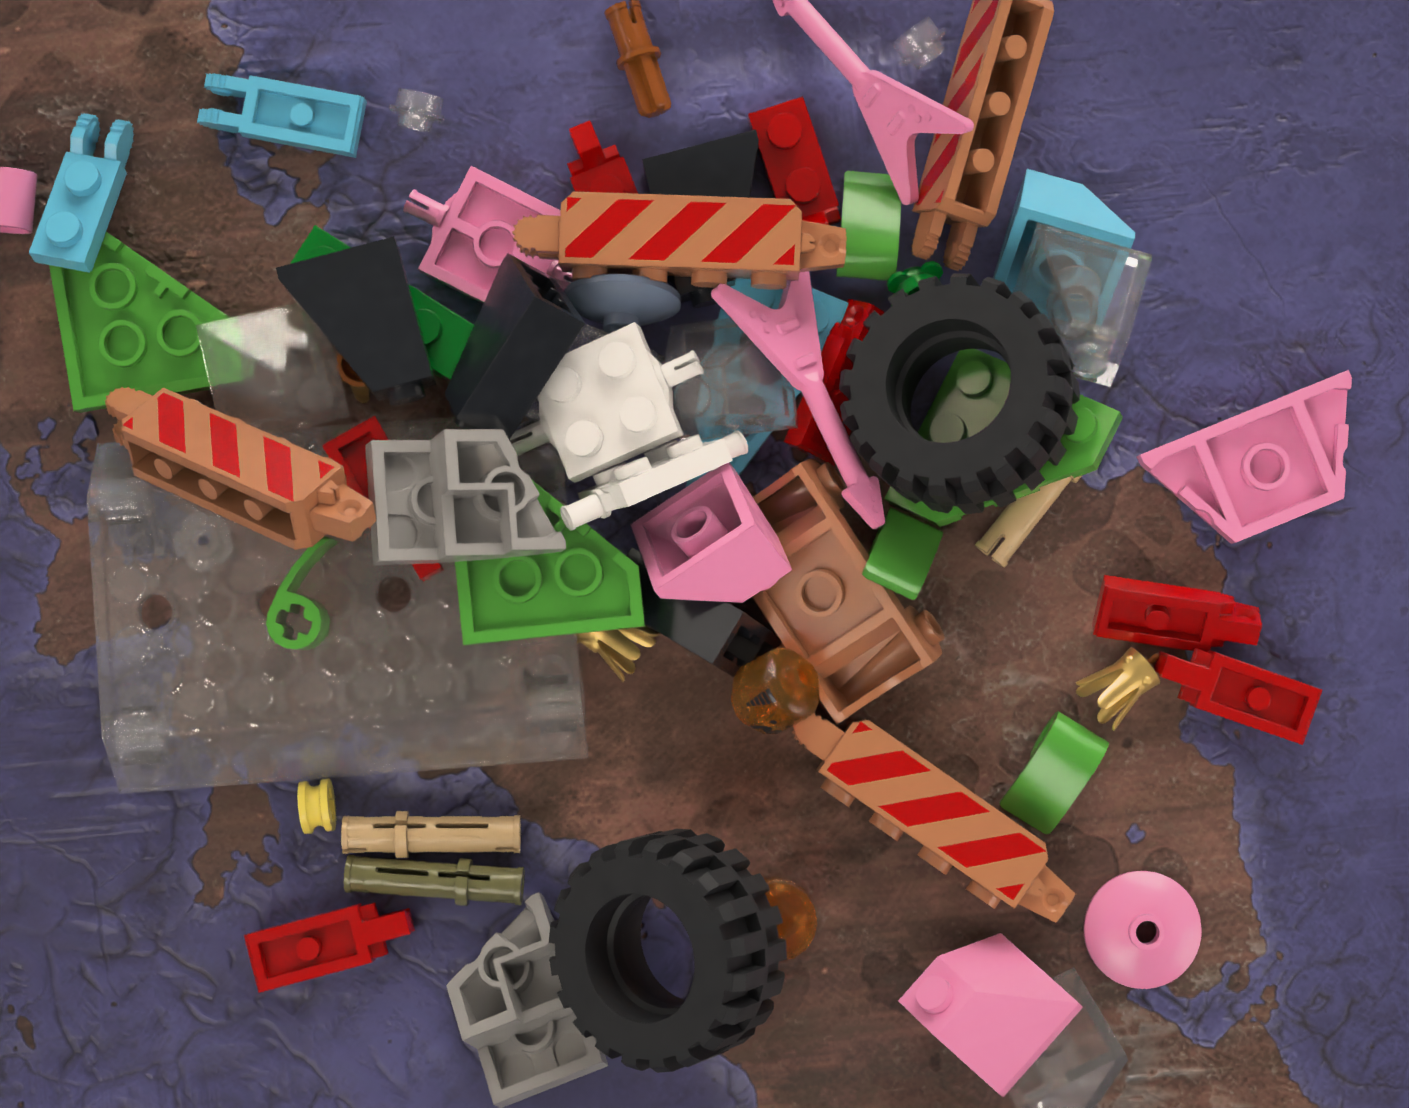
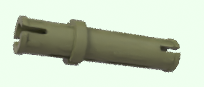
[344,854,525,906]

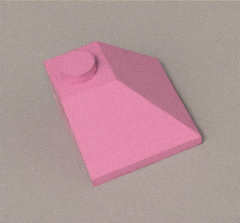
[630,462,792,603]
[898,933,1083,1097]

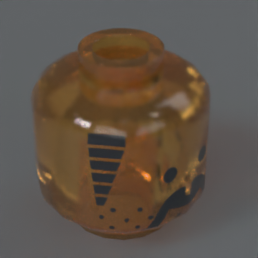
[731,648,820,734]

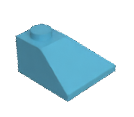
[993,169,1135,331]

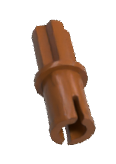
[604,0,671,118]

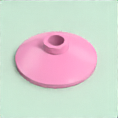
[1083,871,1202,989]

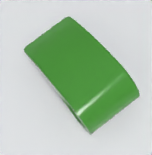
[836,171,901,281]
[862,507,943,600]
[266,536,338,650]
[1000,711,1109,834]

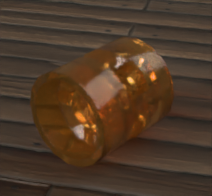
[764,876,817,960]

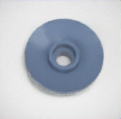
[564,274,681,334]

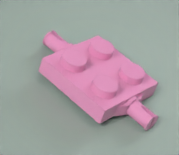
[403,166,573,304]

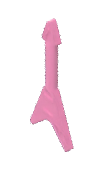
[772,0,974,205]
[711,271,885,529]

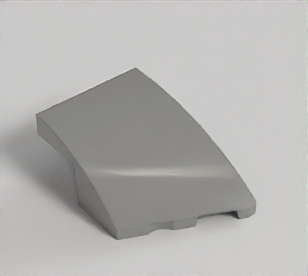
[365,429,566,565]
[446,892,609,1108]

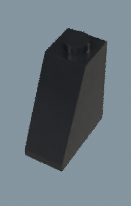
[642,129,759,308]
[276,236,436,406]
[445,253,585,440]
[626,547,782,689]

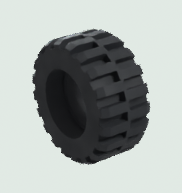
[839,273,1080,514]
[549,829,787,1073]

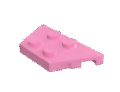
[1137,370,1352,544]

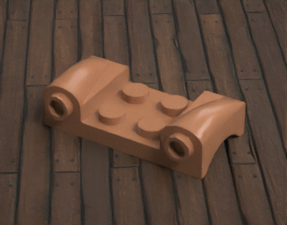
[752,458,945,725]

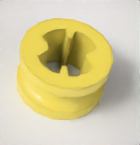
[297,778,336,834]

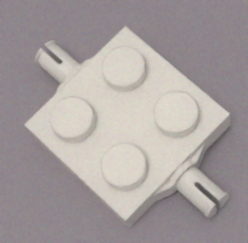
[510,322,704,483]
[560,430,748,531]

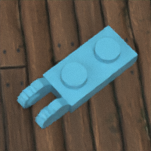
[197,73,367,158]
[29,113,134,273]

